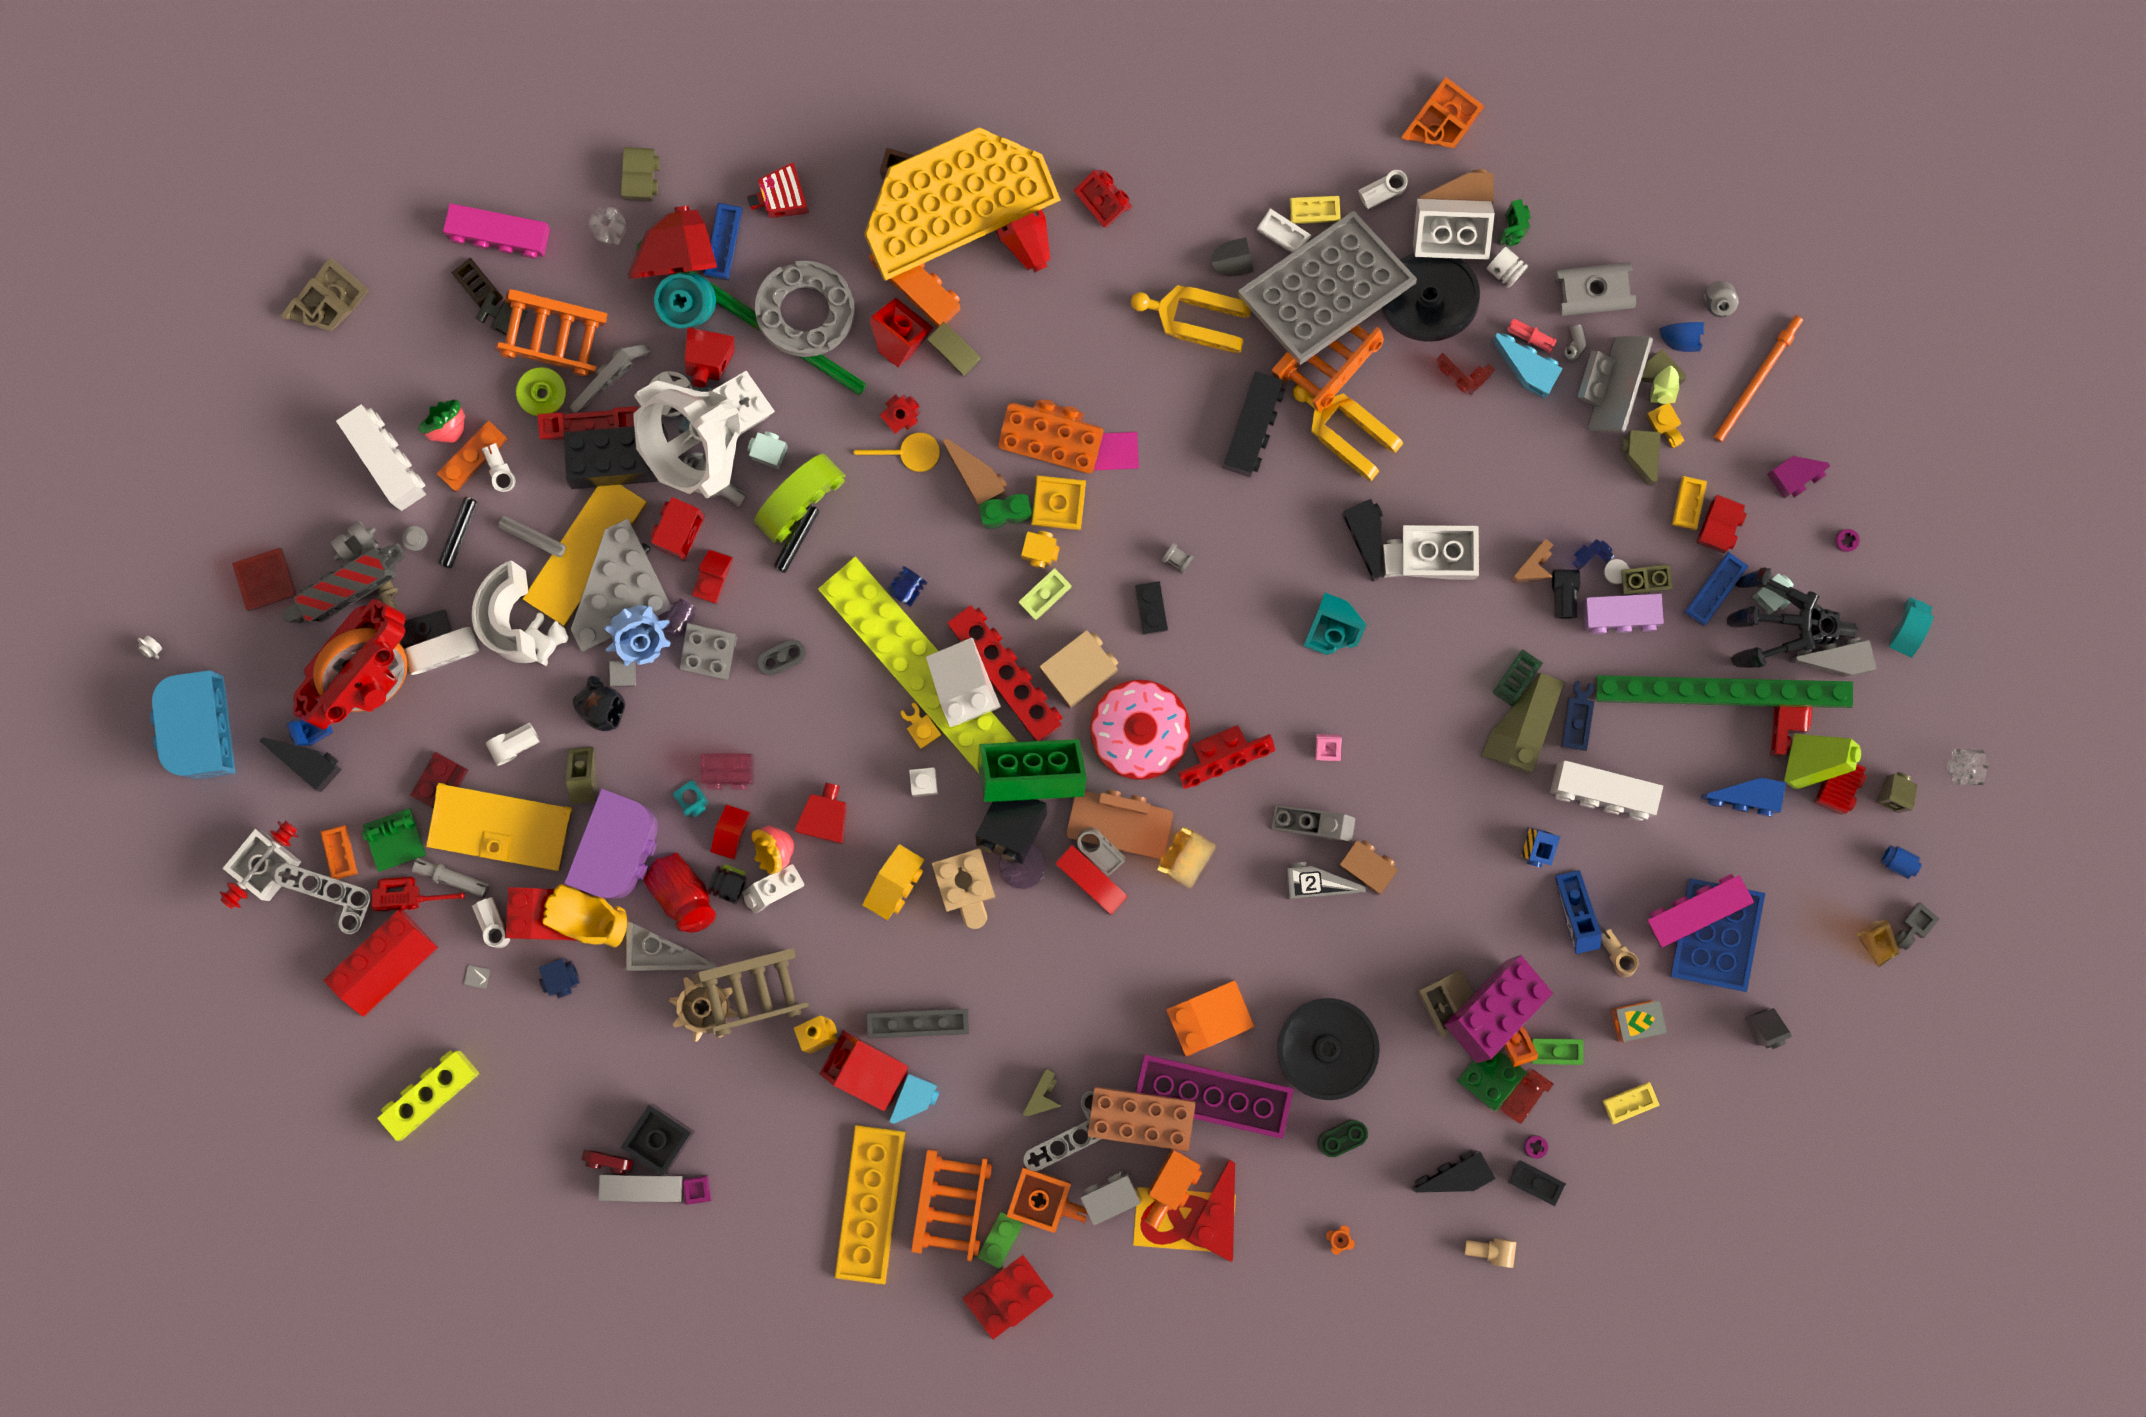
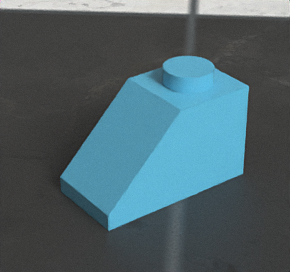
[889,1074,940,1124]

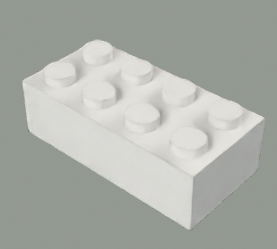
[336,404,427,511]
[1550,760,1663,821]

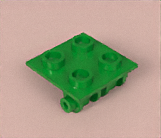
[362,808,426,872]
[1457,1050,1528,1112]

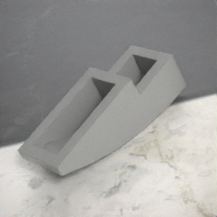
[599,1174,682,1202]

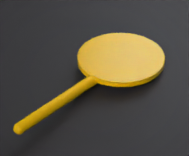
[853,433,940,472]

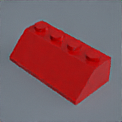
[323,910,438,1017]

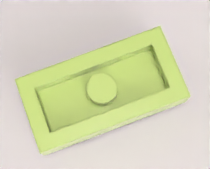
[1018,568,1072,621]

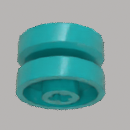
[654,273,716,329]

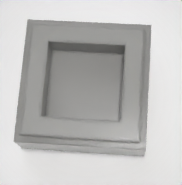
[609,661,636,687]

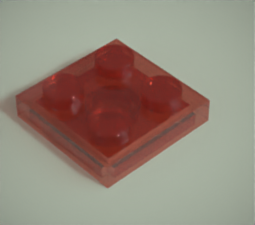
[232,548,297,611]

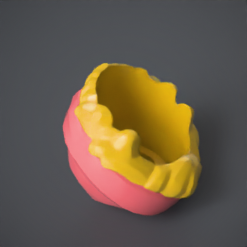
[752,825,794,874]

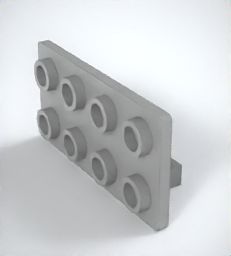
[1577,336,1653,432]

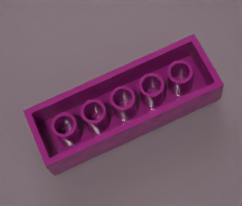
[1135,1054,1294,1139]

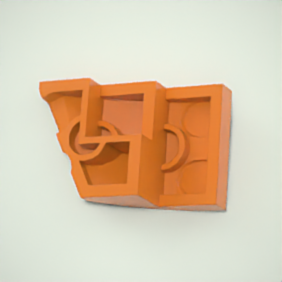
[1401,77,1485,148]

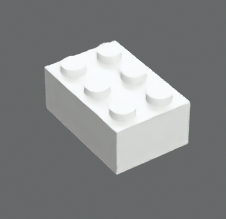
[1412,199,1495,259]

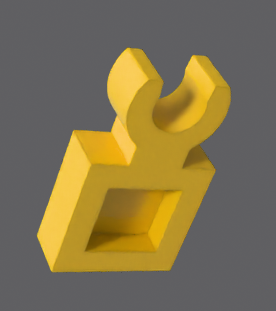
[900,703,942,750]

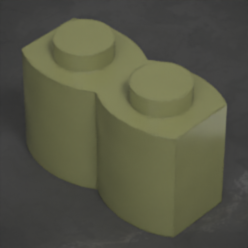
[621,147,660,201]

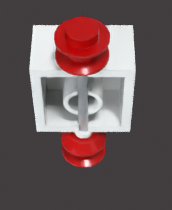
[219,820,301,909]

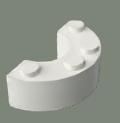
[472,560,537,663]

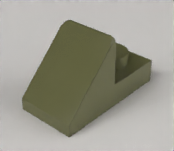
[1023,1068,1061,1117]

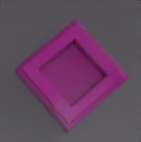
[682,1175,712,1205]

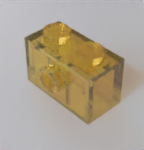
[1158,827,1216,889]

